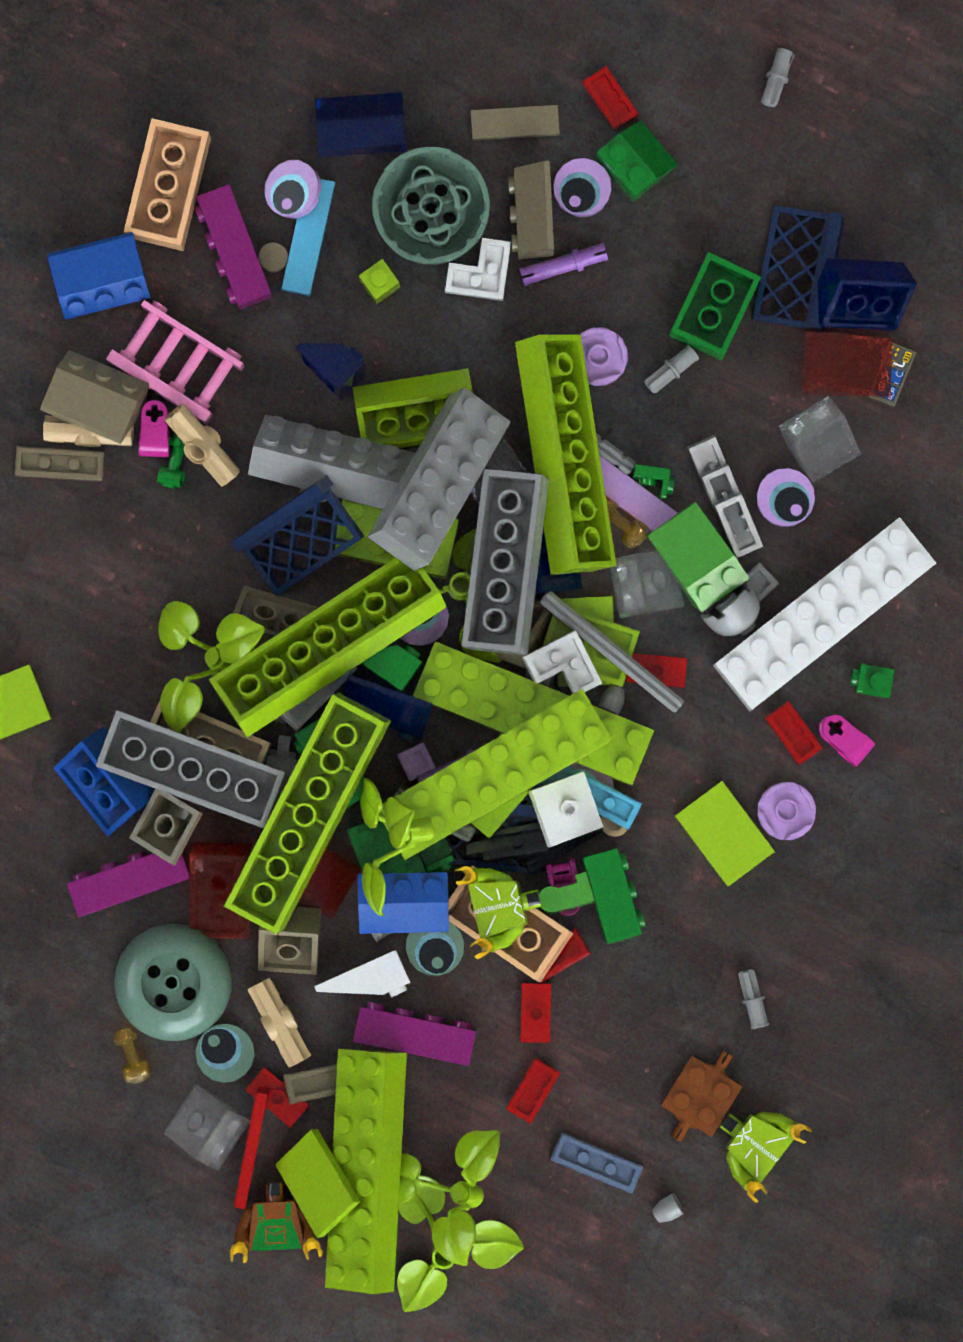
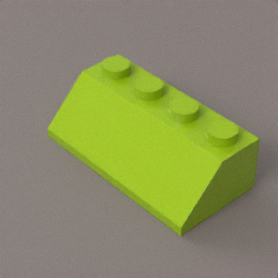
[352,368,473,448]

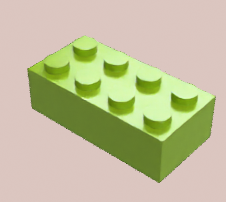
[335,499,459,580]

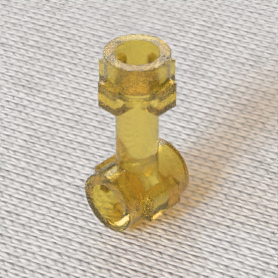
[606,499,649,549]
[113,1027,151,1084]

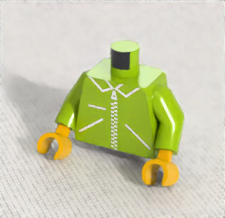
[455,866,542,959]
[719,1111,812,1203]

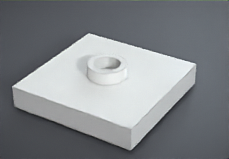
[528,771,603,847]

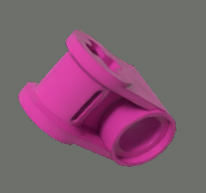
[139,400,170,457]
[818,715,875,767]
[546,858,580,916]

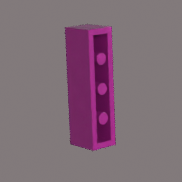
[194,184,273,310]
[67,851,192,917]
[353,1002,476,1066]

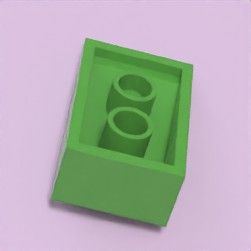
[647,502,750,612]

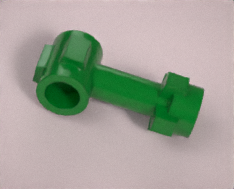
[157,432,185,489]

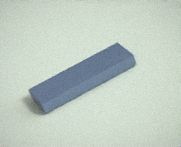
[550,1132,644,1194]

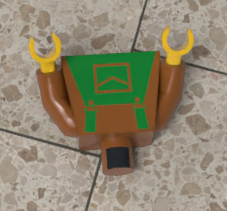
[230,1182,323,1263]

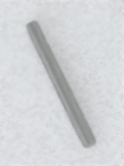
[540,591,684,712]

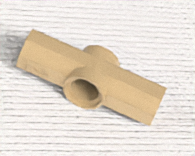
[164,403,240,487]
[43,415,134,447]
[247,977,311,1068]

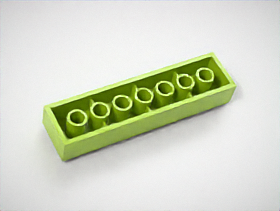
[515,335,617,575]
[209,558,446,737]
[413,641,654,786]
[380,689,612,860]
[224,693,391,935]
[325,1048,407,1294]

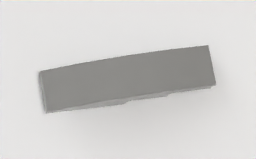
[687,435,763,558]

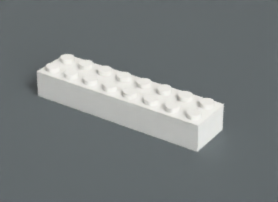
[713,517,936,711]

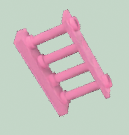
[106,300,245,425]

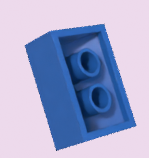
[47,232,150,320]
[54,726,155,837]
[357,872,449,934]

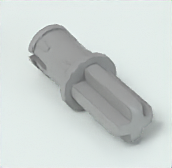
[761,48,795,108]
[645,345,699,393]
[738,969,769,1029]

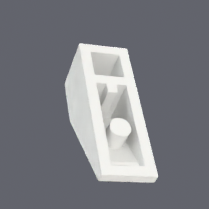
[314,950,410,997]

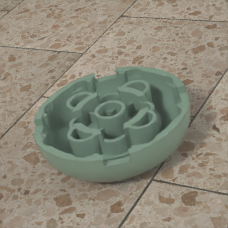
[372,147,490,265]
[114,923,232,1041]

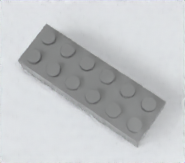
[367,387,511,571]
[248,415,416,509]
[462,469,549,656]
[96,710,287,828]

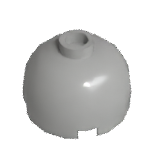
[700,581,760,636]

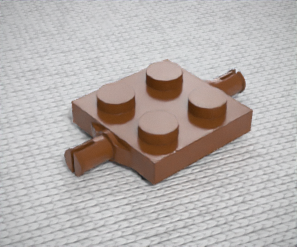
[661,1050,743,1142]

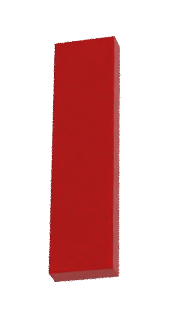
[234,1087,270,1210]

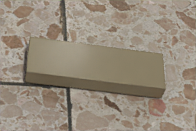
[470,105,560,141]
[15,446,105,482]

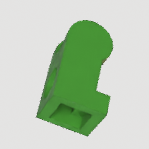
[539,872,595,914]

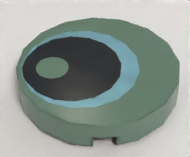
[406,922,464,976]
[195,1023,255,1083]

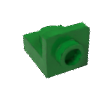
[633,464,675,501]
[850,663,894,699]
[420,838,455,872]

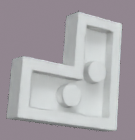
[445,238,511,301]
[522,630,602,694]

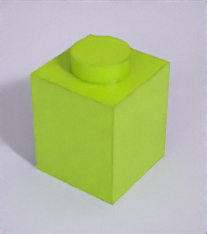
[359,259,400,305]

